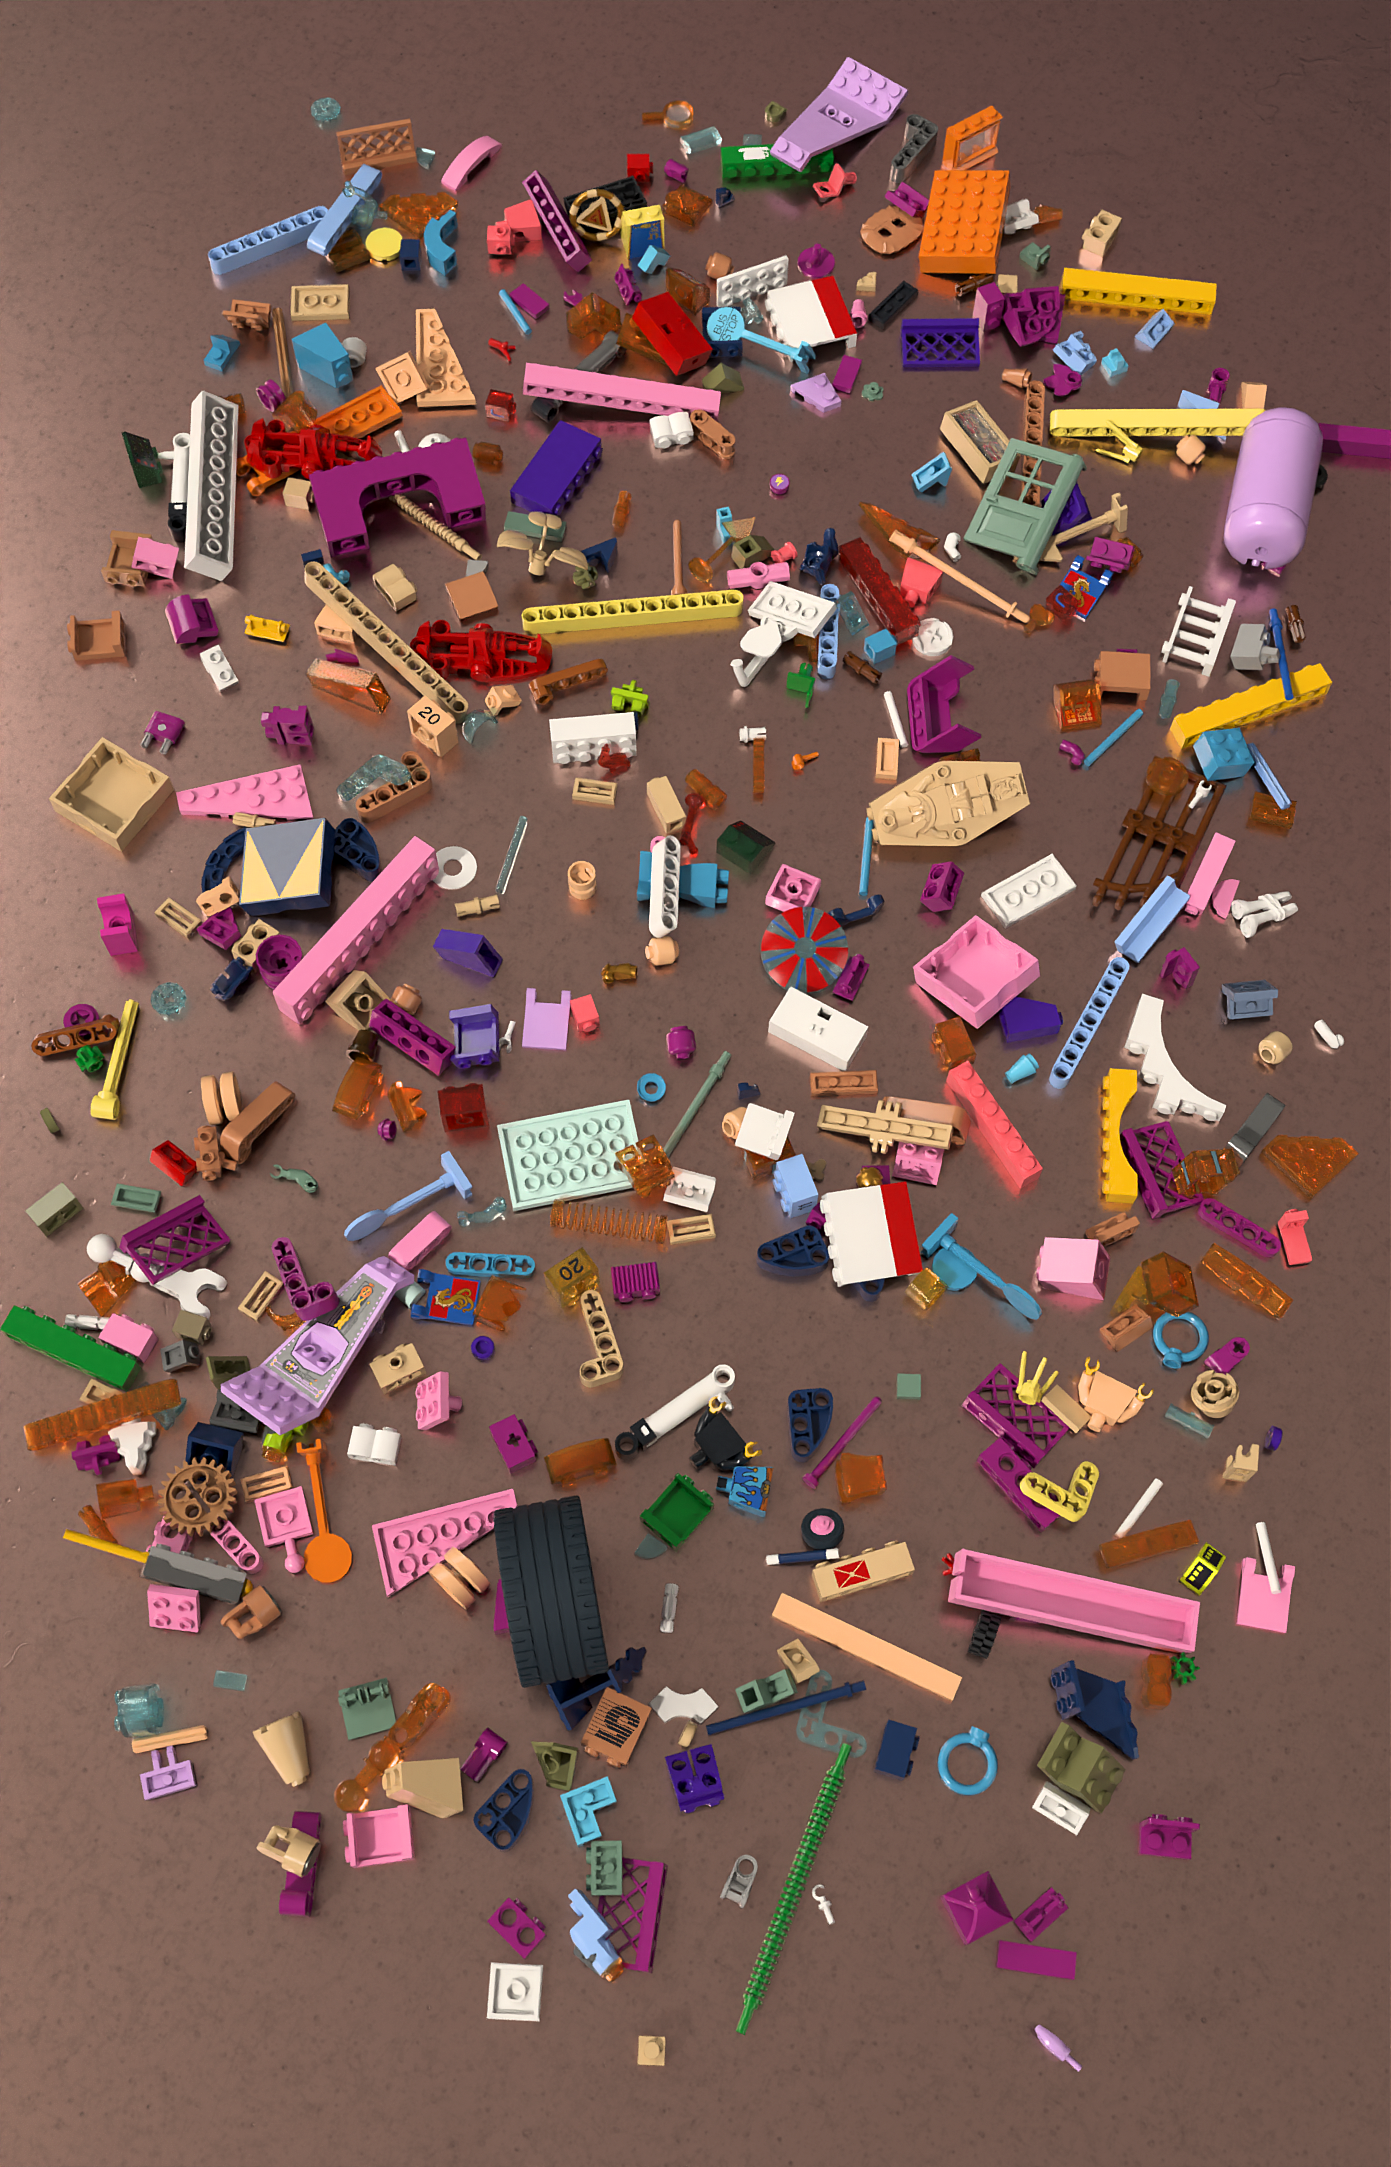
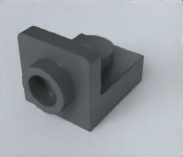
[160,1340,201,1372]

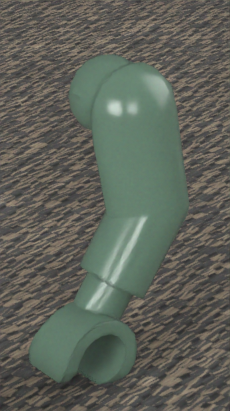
[270,1164,318,1193]

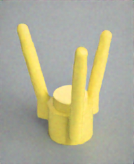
[1096,420,1143,464]
[1016,1351,1059,1405]

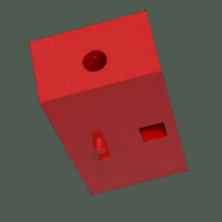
[632,292,713,376]

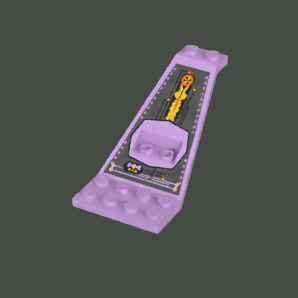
[221,1256,414,1435]

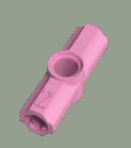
[727,562,790,589]

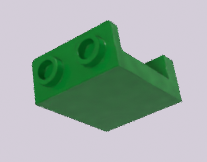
[640,1473,714,1552]

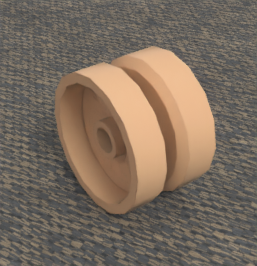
[201,1071,243,1125]
[428,1547,491,1610]

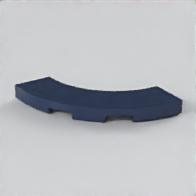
[201,827,247,893]

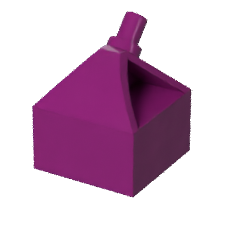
[940,1871,1014,1945]

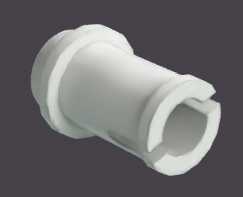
[739,726,766,743]

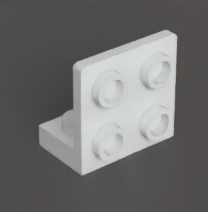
[735,1103,795,1160]

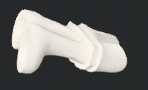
[1231,892,1298,938]

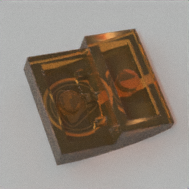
[327,229,371,272]

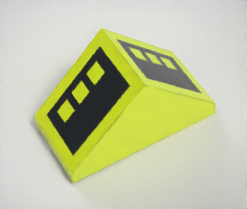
[1179,1542,1226,1596]

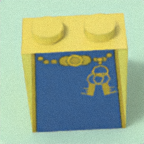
[619,205,664,259]

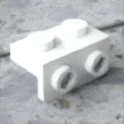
[1003,199,1039,234]
[663,1167,716,1212]

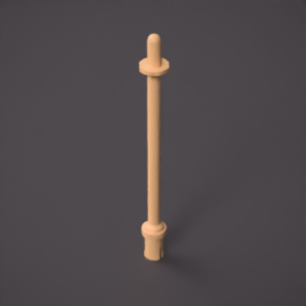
[889,529,1030,623]

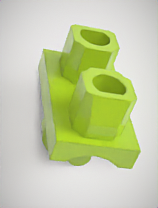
[611,680,650,716]

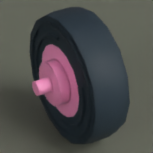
[801,1508,845,1550]

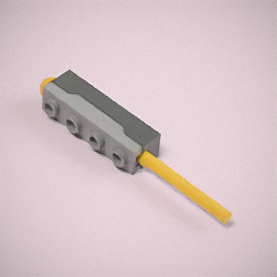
[63,1529,253,1604]

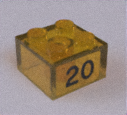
[544,1247,600,1308]

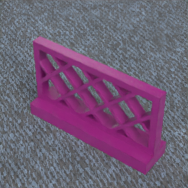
[1120,1121,1204,1219]
[119,1195,231,1285]
[962,1363,1070,1468]
[597,1857,668,1973]

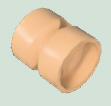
[568,861,596,900]

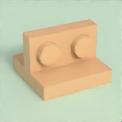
[375,351,429,404]

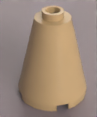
[253,1711,310,1787]

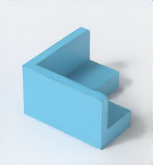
[560,1776,617,1847]

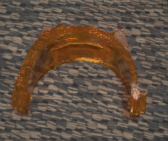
[266,1305,306,1331]

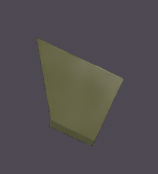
[531,1741,579,1791]

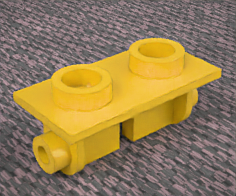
[245,614,290,642]

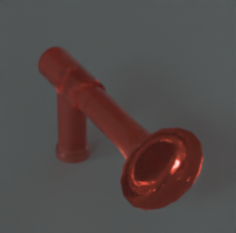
[679,793,706,855]

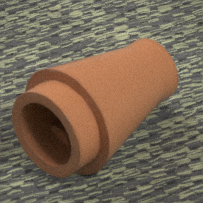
[1002,368,1032,389]

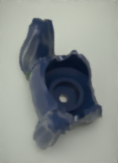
[799,528,839,586]

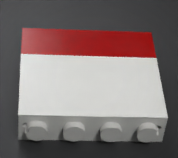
[765,276,857,362]
[820,1181,923,1287]

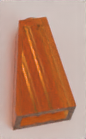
[306,658,391,714]

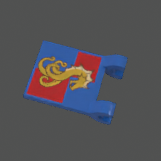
[1050,555,1113,619]
[411,1269,480,1326]

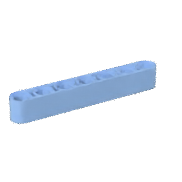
[307,164,382,256]
[208,206,328,275]
[1049,957,1129,1089]

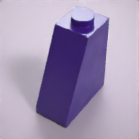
[433,929,503,977]
[998,996,1063,1043]

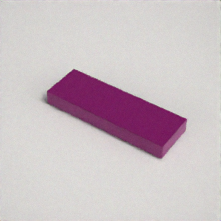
[996,1940,1077,1980]

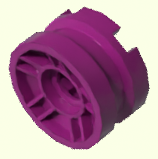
[256,379,286,412]

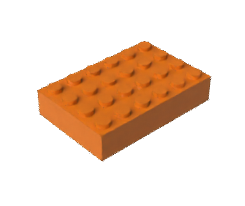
[919,170,1011,274]

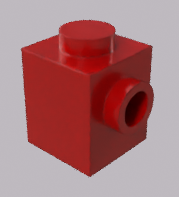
[627,154,653,182]

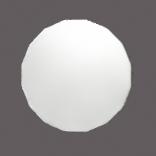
[912,618,953,656]

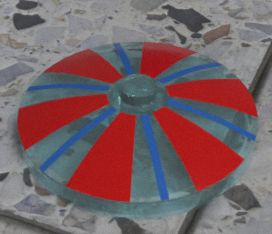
[761,907,848,994]

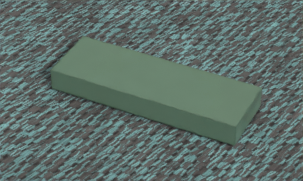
[504,511,567,542]

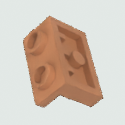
[1085,1212,1140,1247]

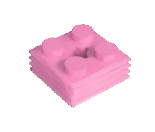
[765,864,821,919]

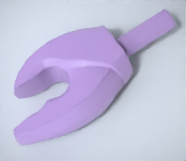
[1035,2025,1082,2072]

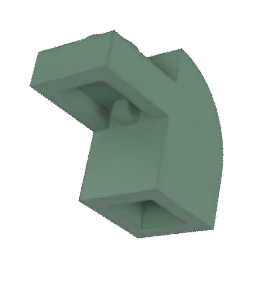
[735,1669,798,1713]

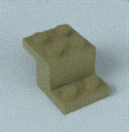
[1037,1722,1126,1814]

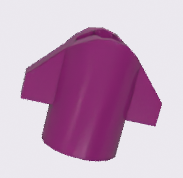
[664,159,689,183]

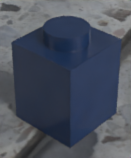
[399,239,422,271]

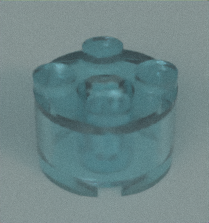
[114,1683,164,1738]

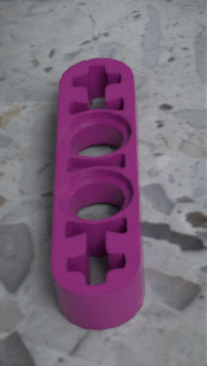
[1198,1198,1281,1258]

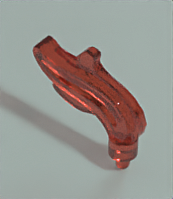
[597,744,631,773]

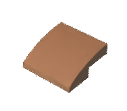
[445,571,498,621]

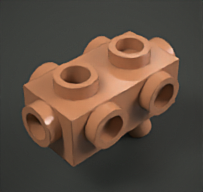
[194,1126,238,1181]

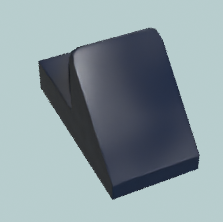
[580,537,618,574]

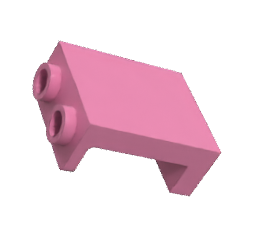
[343,1804,415,1868]

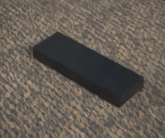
[868,281,919,329]

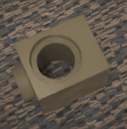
[172,1310,212,1346]

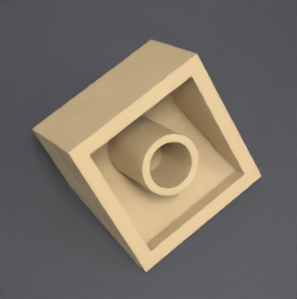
[325,970,390,1031]

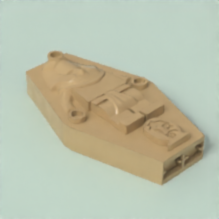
[866,761,1030,846]

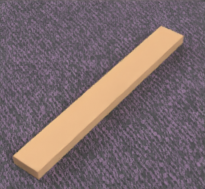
[772,1593,962,1701]

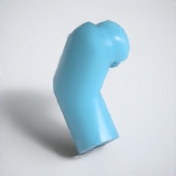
[323,563,350,584]

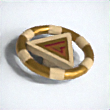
[570,189,624,241]

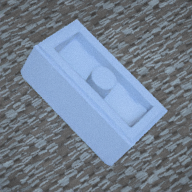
[1135,309,1175,348]

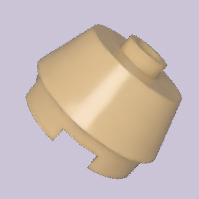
[1191,1370,1239,1418]

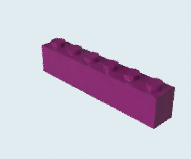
[522,170,592,272]

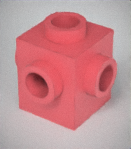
[487,226,515,254]

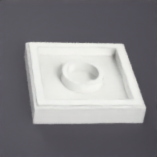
[487,1963,543,2021]

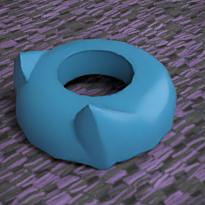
[637,1073,666,1102]

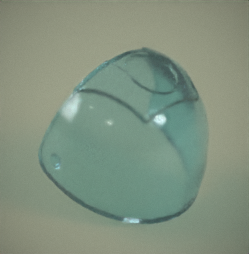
[462,709,498,744]

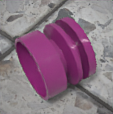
[256,934,304,990]

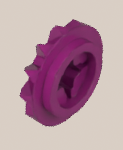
[63,1004,100,1038]

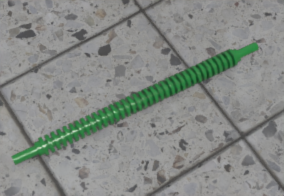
[736,1743,852,2035]

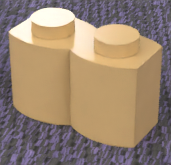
[373,564,417,611]

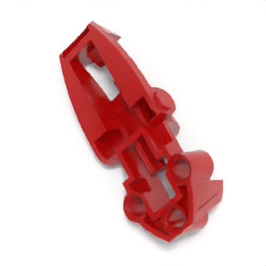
[244,418,382,479]
[410,620,552,681]

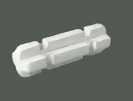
[65,1314,110,1330]
[660,1583,678,1633]

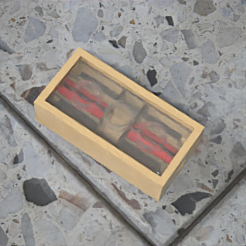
[940,400,1021,484]

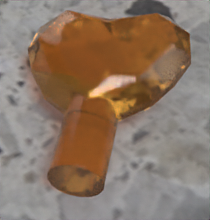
[1024,604,1055,633]

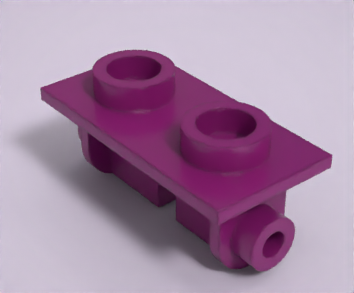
[615,263,642,306]
[832,954,870,1001]
[1014,1887,1069,1942]

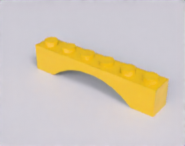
[1102,1068,1138,1203]

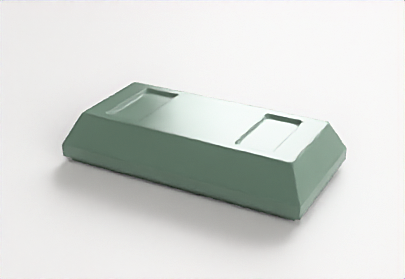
[111,1183,161,1213]

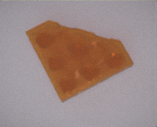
[379,192,459,240]
[1261,1135,1359,1199]

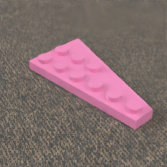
[176,764,314,821]
[372,1489,517,1597]

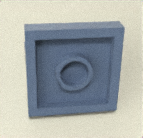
[1222,980,1278,1019]

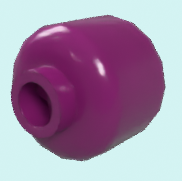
[666,1026,696,1059]

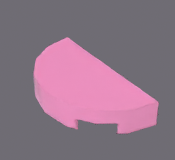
[1211,879,1240,919]

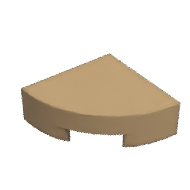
[856,272,876,292]

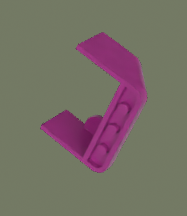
[907,655,981,753]

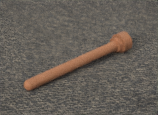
[671,520,687,595]

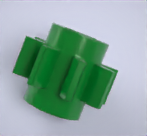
[75,1045,105,1072]
[1167,1652,1200,1685]

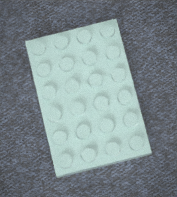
[497,1100,647,1211]

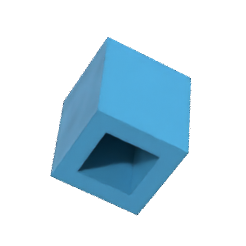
[864,628,897,665]

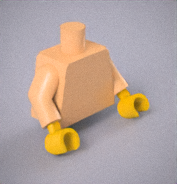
[1078,1357,1154,1432]

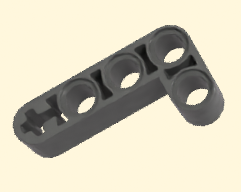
[890,114,938,183]
[1219,1093,1286,1171]

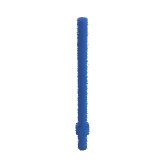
[1269,608,1294,700]

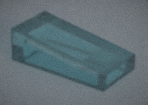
[213,1670,247,1691]

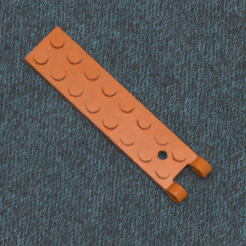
[236,385,403,496]

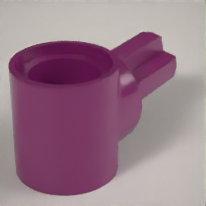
[1208,368,1230,403]

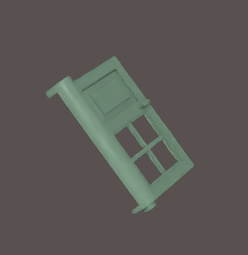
[963,438,1087,575]

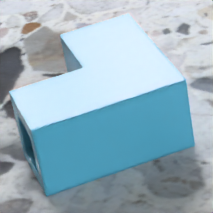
[638,245,671,274]
[716,506,736,545]

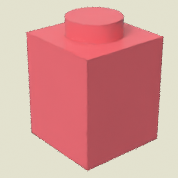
[570,994,600,1032]

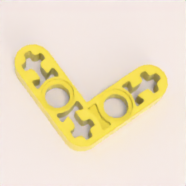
[1020,1461,1099,1522]

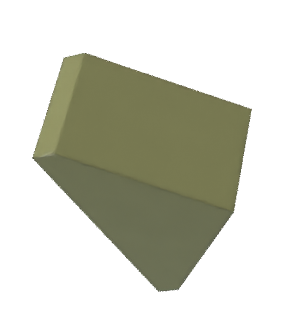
[702,363,744,394]
[206,1356,250,1389]

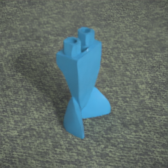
[637,851,729,908]

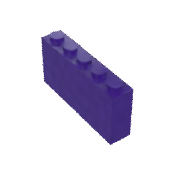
[510,420,603,516]

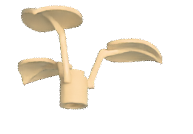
[497,511,588,575]

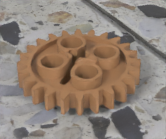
[157,1457,238,1537]

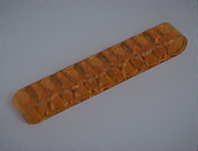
[23,1379,182,1451]

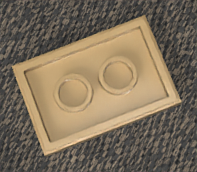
[291,284,350,321]

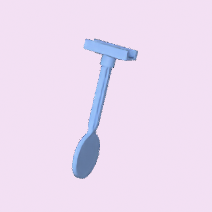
[344,1151,472,1241]

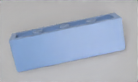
[1115,875,1190,963]

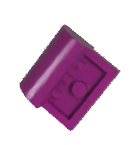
[165,594,219,644]

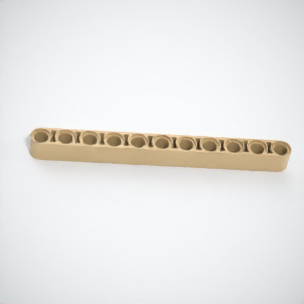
[304,562,468,724]

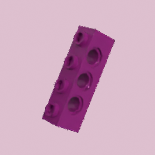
[369,999,456,1076]
[977,1437,1064,1533]

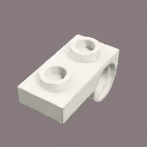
[200,645,238,692]

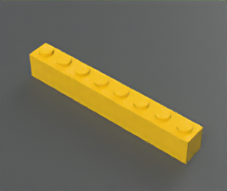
[1060,268,1216,315]
[1170,663,1332,749]

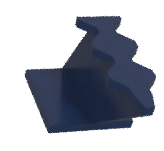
[546,1647,646,1731]
[1051,1660,1139,1759]

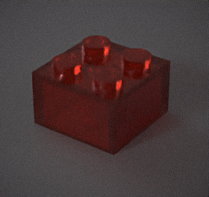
[437,1083,489,1132]

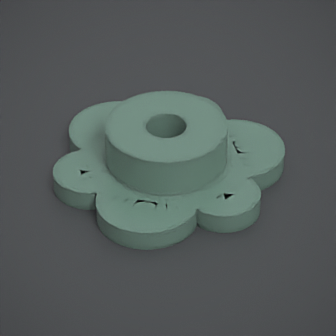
[862,382,883,401]

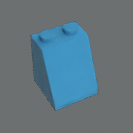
[292,323,354,389]

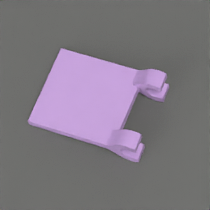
[522,988,572,1050]

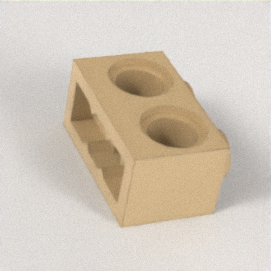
[1082,210,1122,257]
[231,919,280,974]

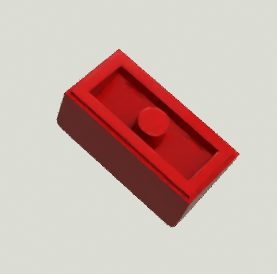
[150,1140,197,1186]

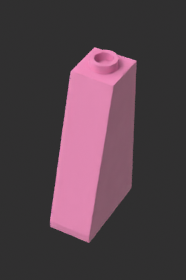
[1184,833,1235,915]

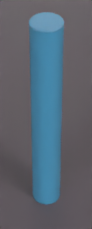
[499,289,532,335]

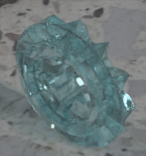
[311,98,340,123]
[151,982,187,1016]

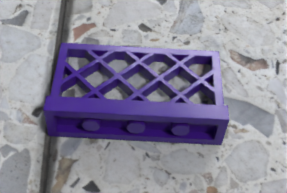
[900,318,980,367]

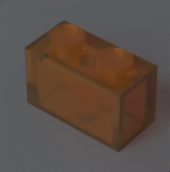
[932,1016,977,1071]

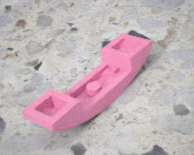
[441,136,502,192]

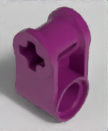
[1204,1337,1250,1375]

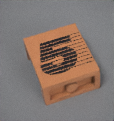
[581,1687,652,1769]

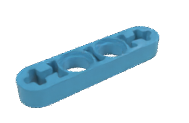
[445,1252,536,1279]

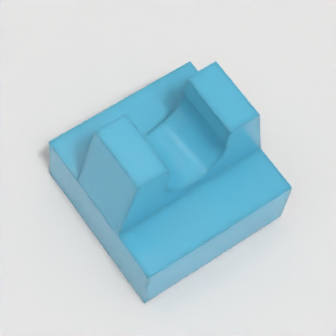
[1101,348,1128,377]

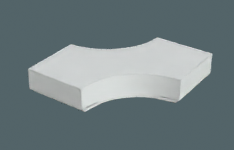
[648,1686,718,1725]

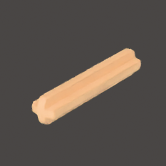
[132,1725,208,1753]

